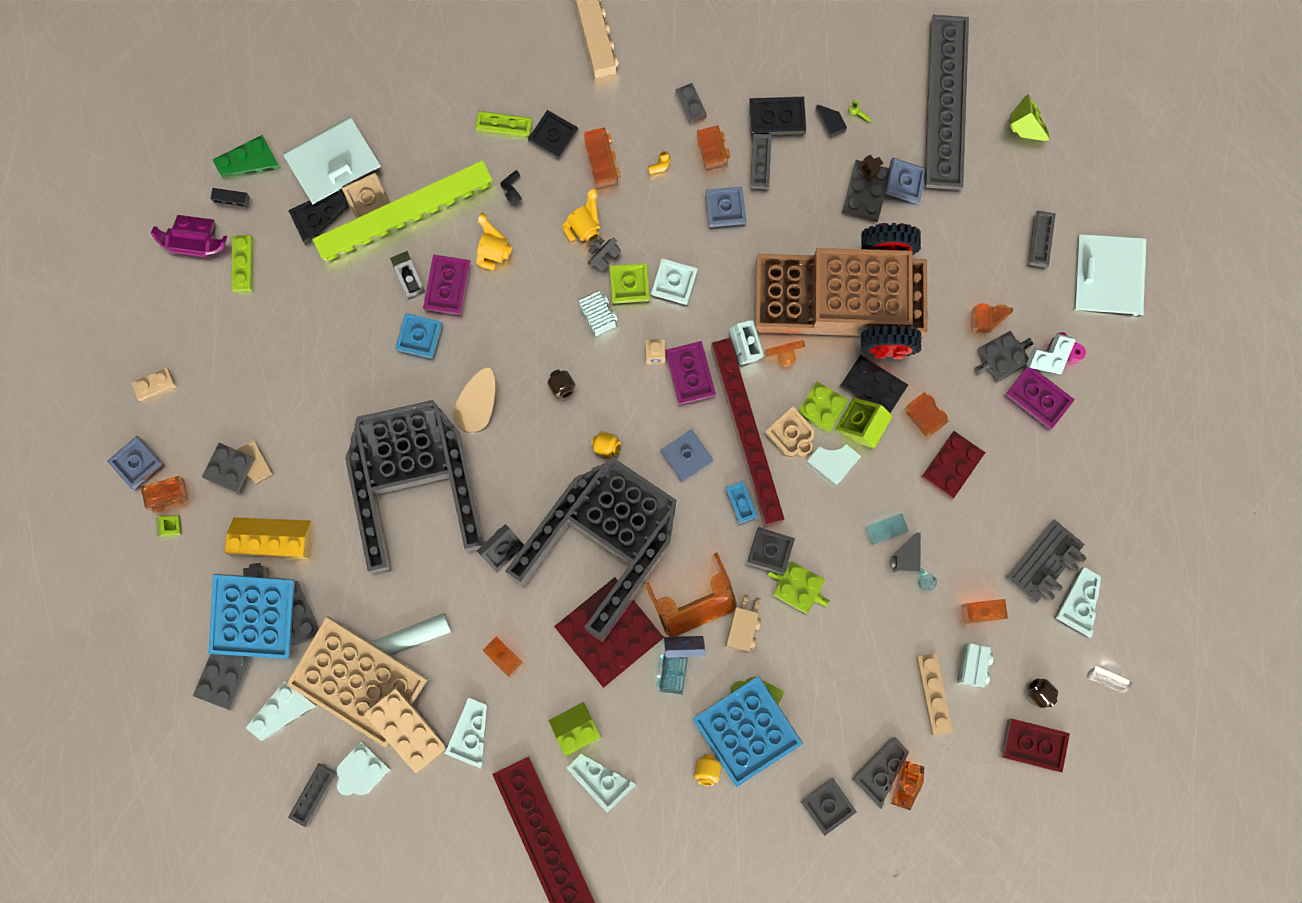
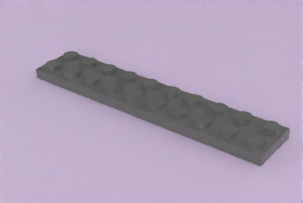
[925,14,969,190]

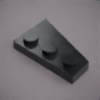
[288,189,348,244]

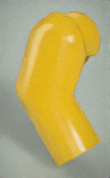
[648,151,671,175]

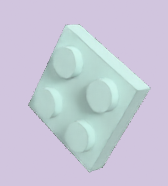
[651,258,698,305]

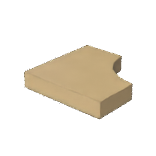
[237,440,273,483]

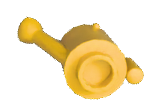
[562,189,601,242]
[476,213,512,271]

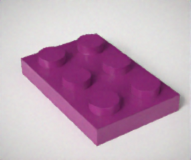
[423,254,471,315]
[665,341,716,405]
[1005,366,1075,430]

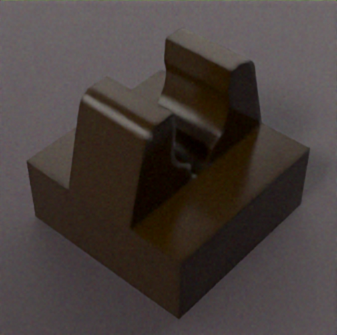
[858,154,883,181]

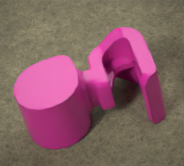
[1047,332,1086,363]

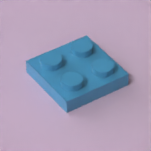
[395,313,443,359]

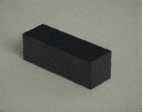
[210,188,250,208]

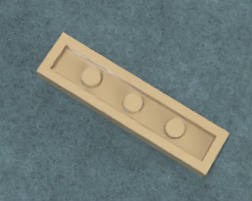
[916,653,953,735]

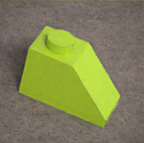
[1009,94,1050,141]

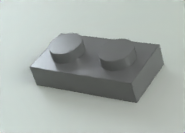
[676,83,707,123]

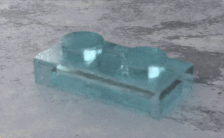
[865,513,909,545]

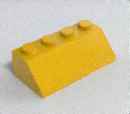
[224,517,312,559]

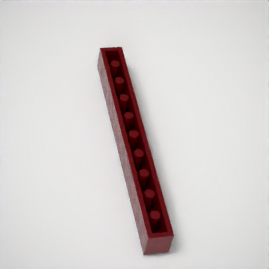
[711,338,785,528]

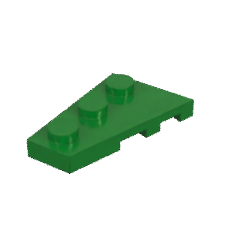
[212,135,280,177]

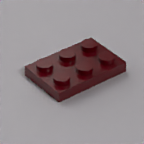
[921,431,986,499]
[1002,718,1070,773]

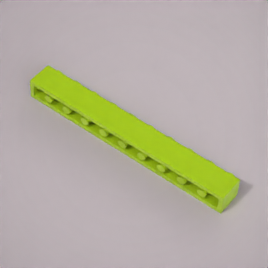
[312,160,493,262]

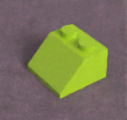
[835,398,893,449]
[548,702,602,757]

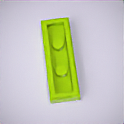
[475,111,533,137]

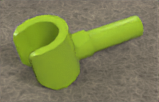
[848,100,872,122]

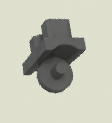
[587,237,621,271]

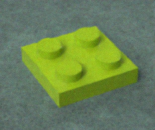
[610,263,650,304]
[798,381,849,433]

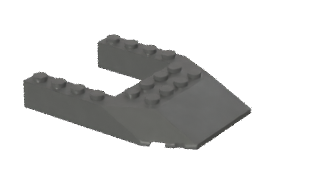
[345,400,485,574]
[505,458,677,643]

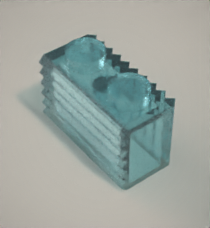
[656,652,688,695]

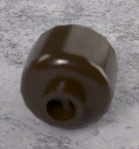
[547,370,576,399]
[1028,678,1058,708]

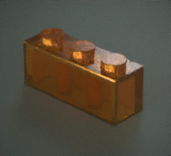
[583,127,621,190]

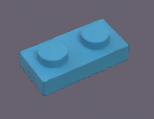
[725,481,758,524]

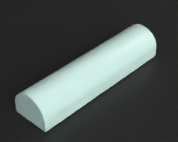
[371,613,452,655]

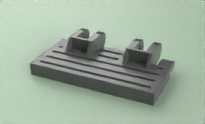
[1005,519,1087,603]

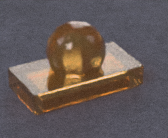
[765,340,805,367]

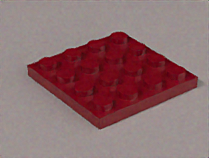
[554,577,664,688]

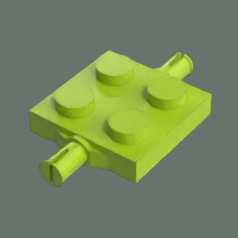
[768,561,830,614]

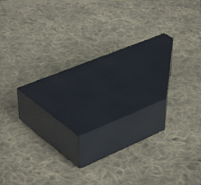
[815,105,847,137]

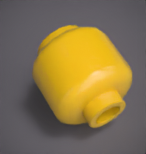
[591,431,621,459]
[694,754,721,786]

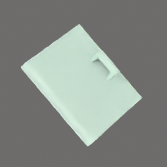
[283,117,381,205]
[1075,234,1146,316]

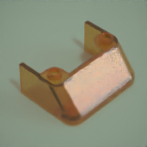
[645,552,737,637]

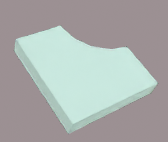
[807,444,861,486]

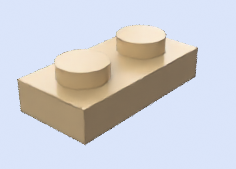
[131,368,176,401]

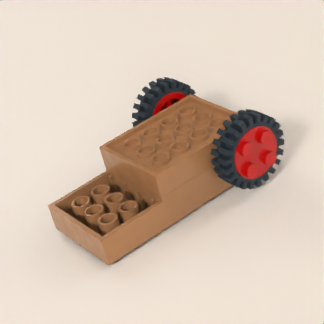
[754,223,927,359]

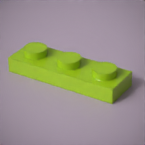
[231,235,253,292]

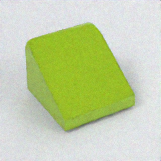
[156,515,181,537]

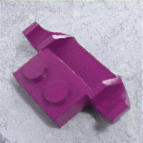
[151,215,227,257]

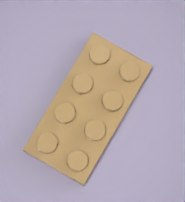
[364,687,447,773]

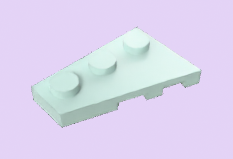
[1056,567,1101,638]
[246,681,316,740]
[444,697,487,769]
[566,754,636,813]

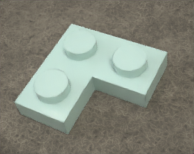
[1026,333,1076,374]

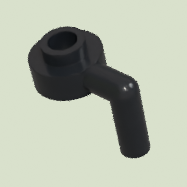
[500,170,522,204]

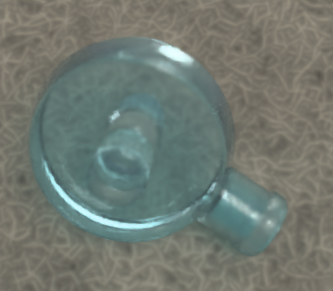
[918,568,937,591]

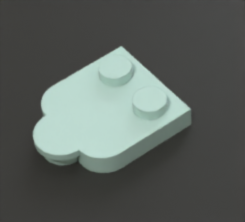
[337,741,390,796]

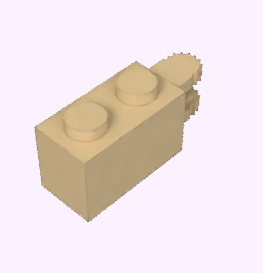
[725,594,761,652]

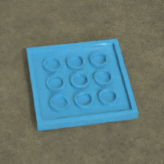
[208,574,295,659]
[692,675,803,787]

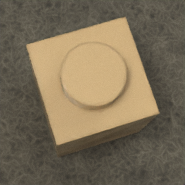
[646,339,665,364]

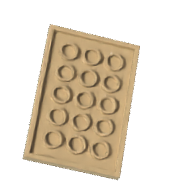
[286,616,428,748]

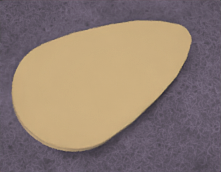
[453,367,496,432]

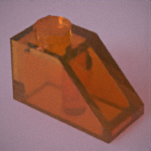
[483,636,524,678]

